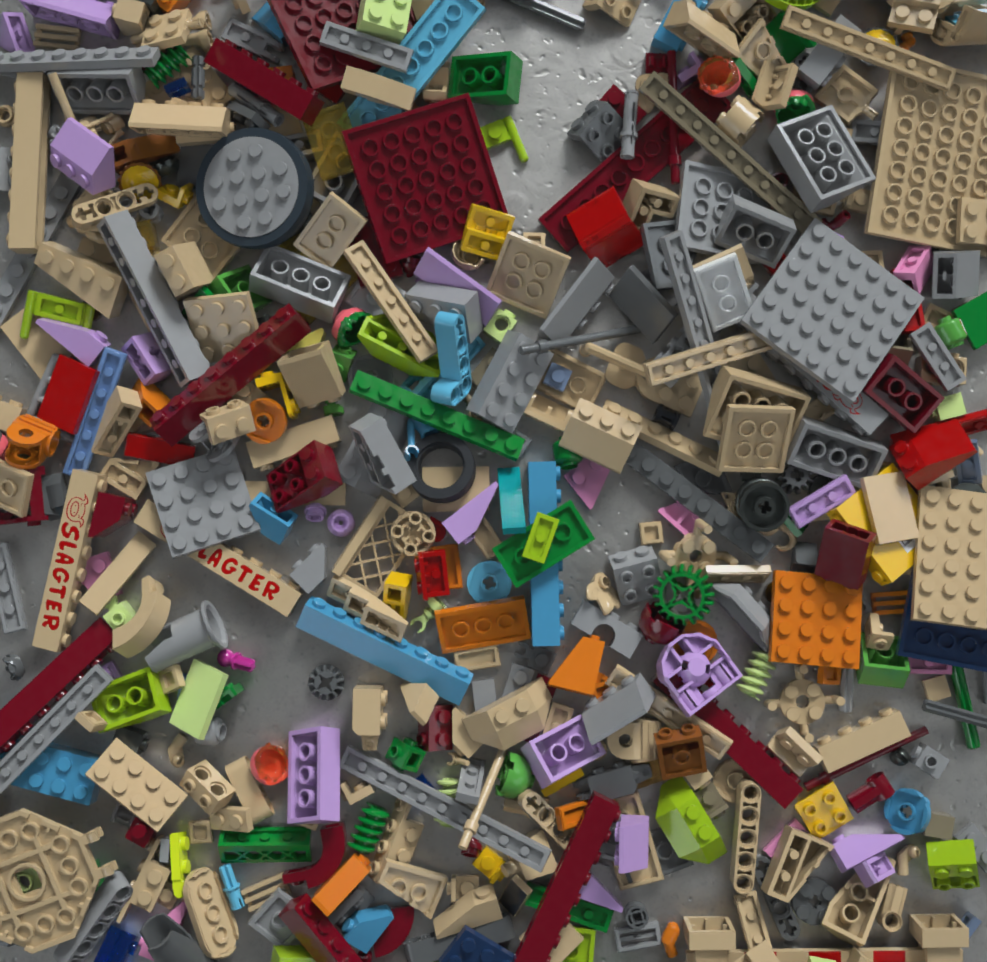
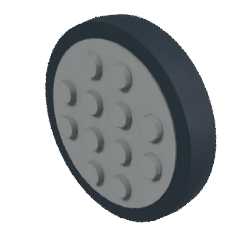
[196,128,314,249]

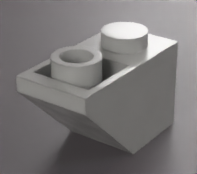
[290,543,327,594]

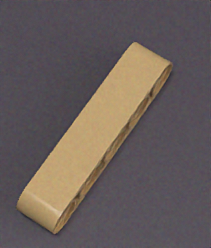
[729,778,762,894]

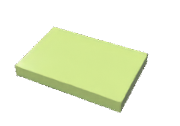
[169,659,229,740]

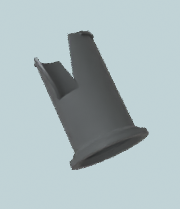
[139,912,219,962]

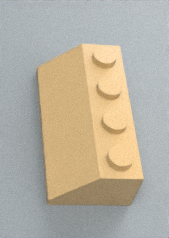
[128,99,230,138]

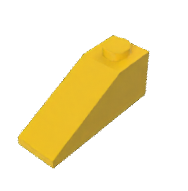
[383,571,413,620]

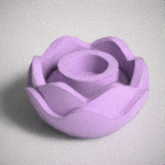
[327,509,355,537]

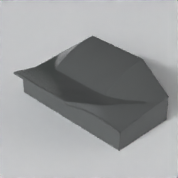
[41,472,68,521]

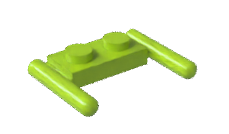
[480,115,529,163]
[20,290,95,339]

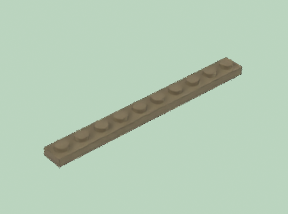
[638,71,823,235]

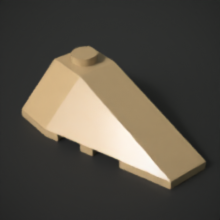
[821,855,897,948]

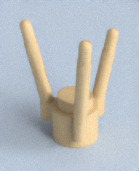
[85,112,125,145]

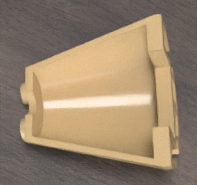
[929,4,987,46]

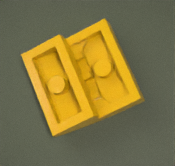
[460,203,515,261]

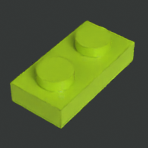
[522,512,559,564]

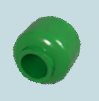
[552,436,583,470]

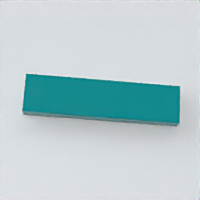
[497,467,526,535]

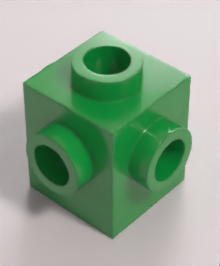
[385,736,426,773]

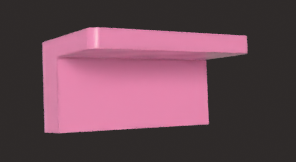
[893,245,933,294]

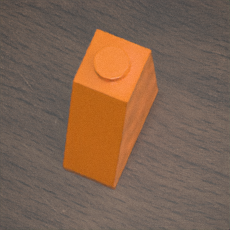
[547,634,605,697]
[311,851,371,917]

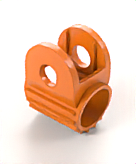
[5,413,61,469]

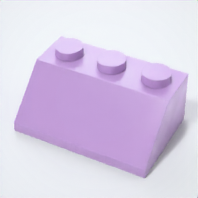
[50,117,116,195]

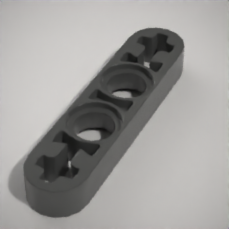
[755,854,800,941]

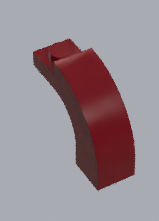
[282,821,347,889]

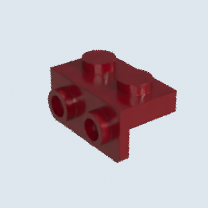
[416,704,453,752]

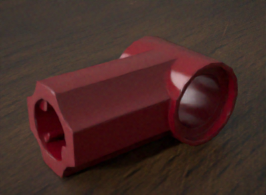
[846,771,895,814]

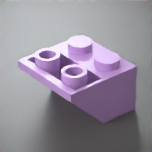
[614,814,649,874]

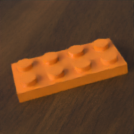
[434,595,531,654]

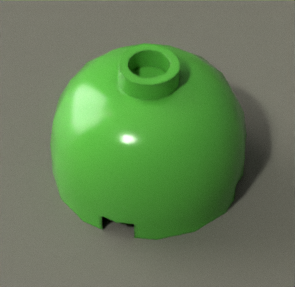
[495,751,535,799]

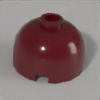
[639,602,685,645]

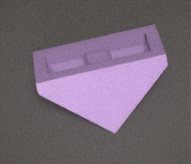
[0,12,35,52]

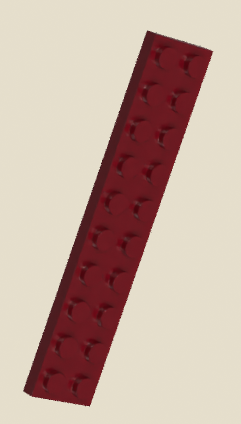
[538,77,732,254]

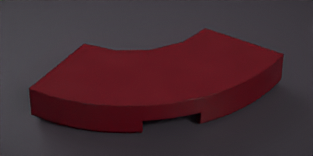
[374,904,415,958]

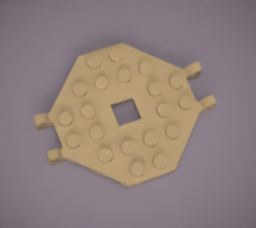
[0,808,118,954]

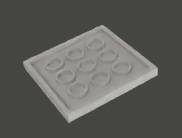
[675,160,766,265]
[145,449,261,559]

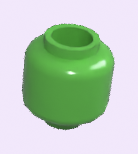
[934,315,967,350]

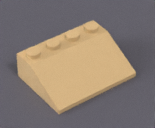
[703,365,811,448]

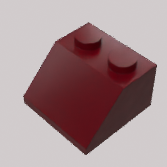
[88,492,138,538]

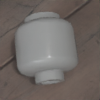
[194,716,227,746]

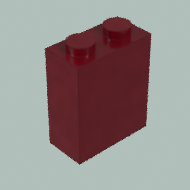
[814,518,877,590]

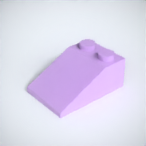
[520,714,606,789]

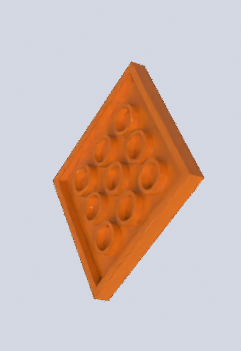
[768,570,863,670]

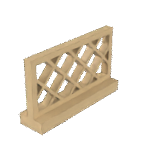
[331,494,407,598]

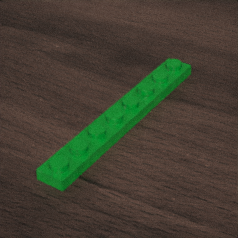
[349,370,525,462]

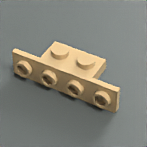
[368,798,425,884]
[116,834,171,923]

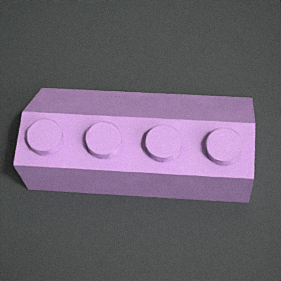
[19,0,120,40]
[414,247,502,328]
[287,726,340,824]

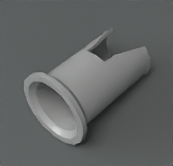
[144,600,229,673]

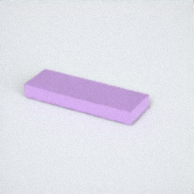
[789,474,856,529]

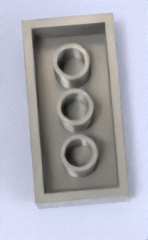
[466,330,554,434]

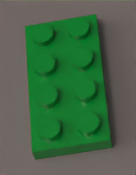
[492,500,595,588]

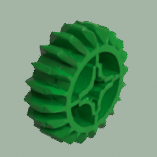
[652,564,715,626]

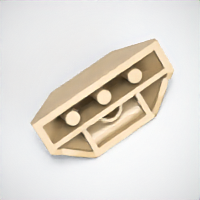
[461,677,552,751]

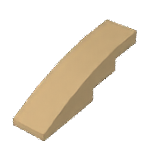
[326,574,408,643]

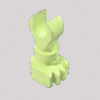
[410,597,447,633]

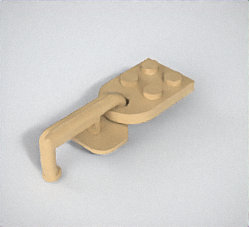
[579,342,702,418]

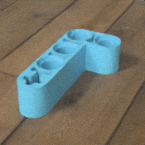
[431,311,472,406]

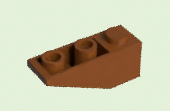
[112,135,180,175]

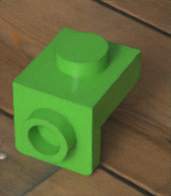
[332,344,357,382]

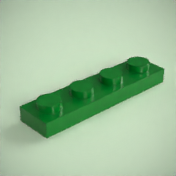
[524,880,614,933]

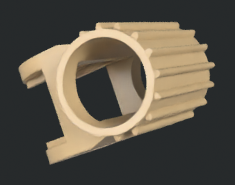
[605,716,662,763]

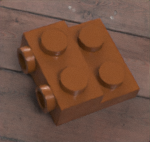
[653,723,707,781]

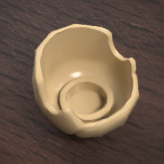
[452,240,486,271]

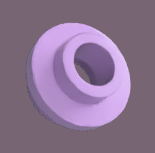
[304,503,327,522]

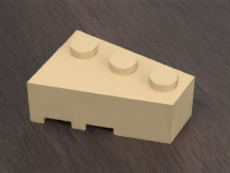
[761,824,835,903]

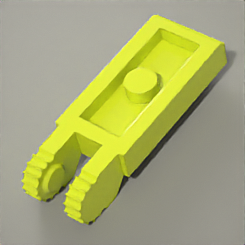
[169,831,191,899]

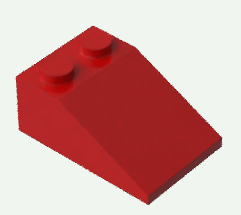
[889,418,978,490]

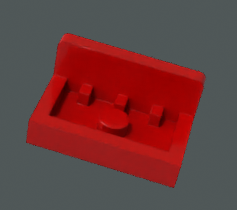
[414,549,450,601]

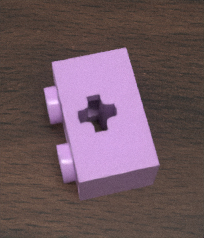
[121,332,172,386]

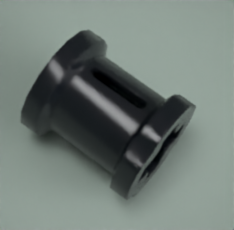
[652,403,681,431]

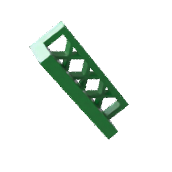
[218,827,312,863]

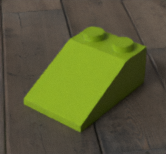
[91,667,172,733]

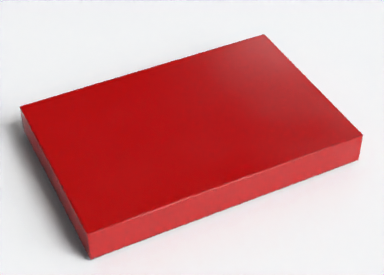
[37,354,100,435]

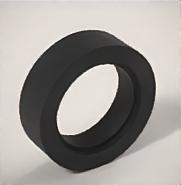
[407,433,476,503]

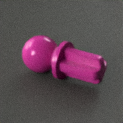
[217,649,256,672]

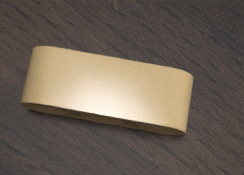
[225,756,275,825]

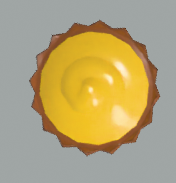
[117,162,163,203]

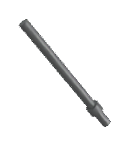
[519,325,642,355]

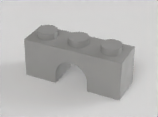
[570,599,644,659]

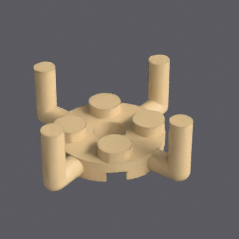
[658,518,739,599]
[764,664,845,743]

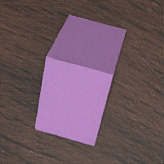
[853,851,896,888]

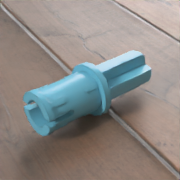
[219,863,245,911]

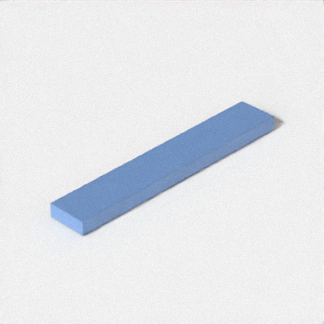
[62,346,128,476]

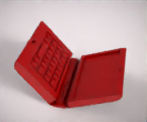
[566,186,643,268]

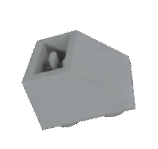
[931,250,980,299]

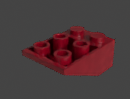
[266,440,343,513]

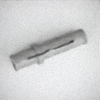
[228,82,284,127]
[620,90,639,160]

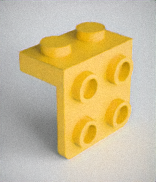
[255,371,301,420]

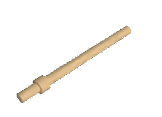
[458,748,509,851]

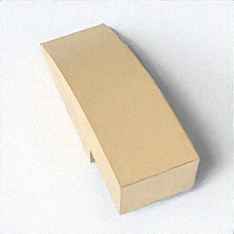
[340,66,417,111]

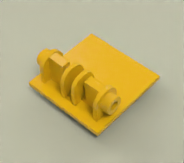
[794,782,854,839]

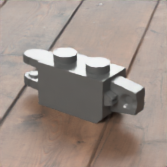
[572,760,653,801]

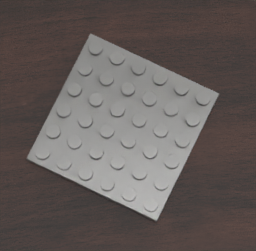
[739,218,925,404]

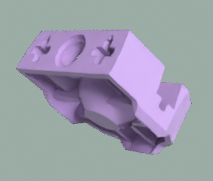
[656,633,743,717]

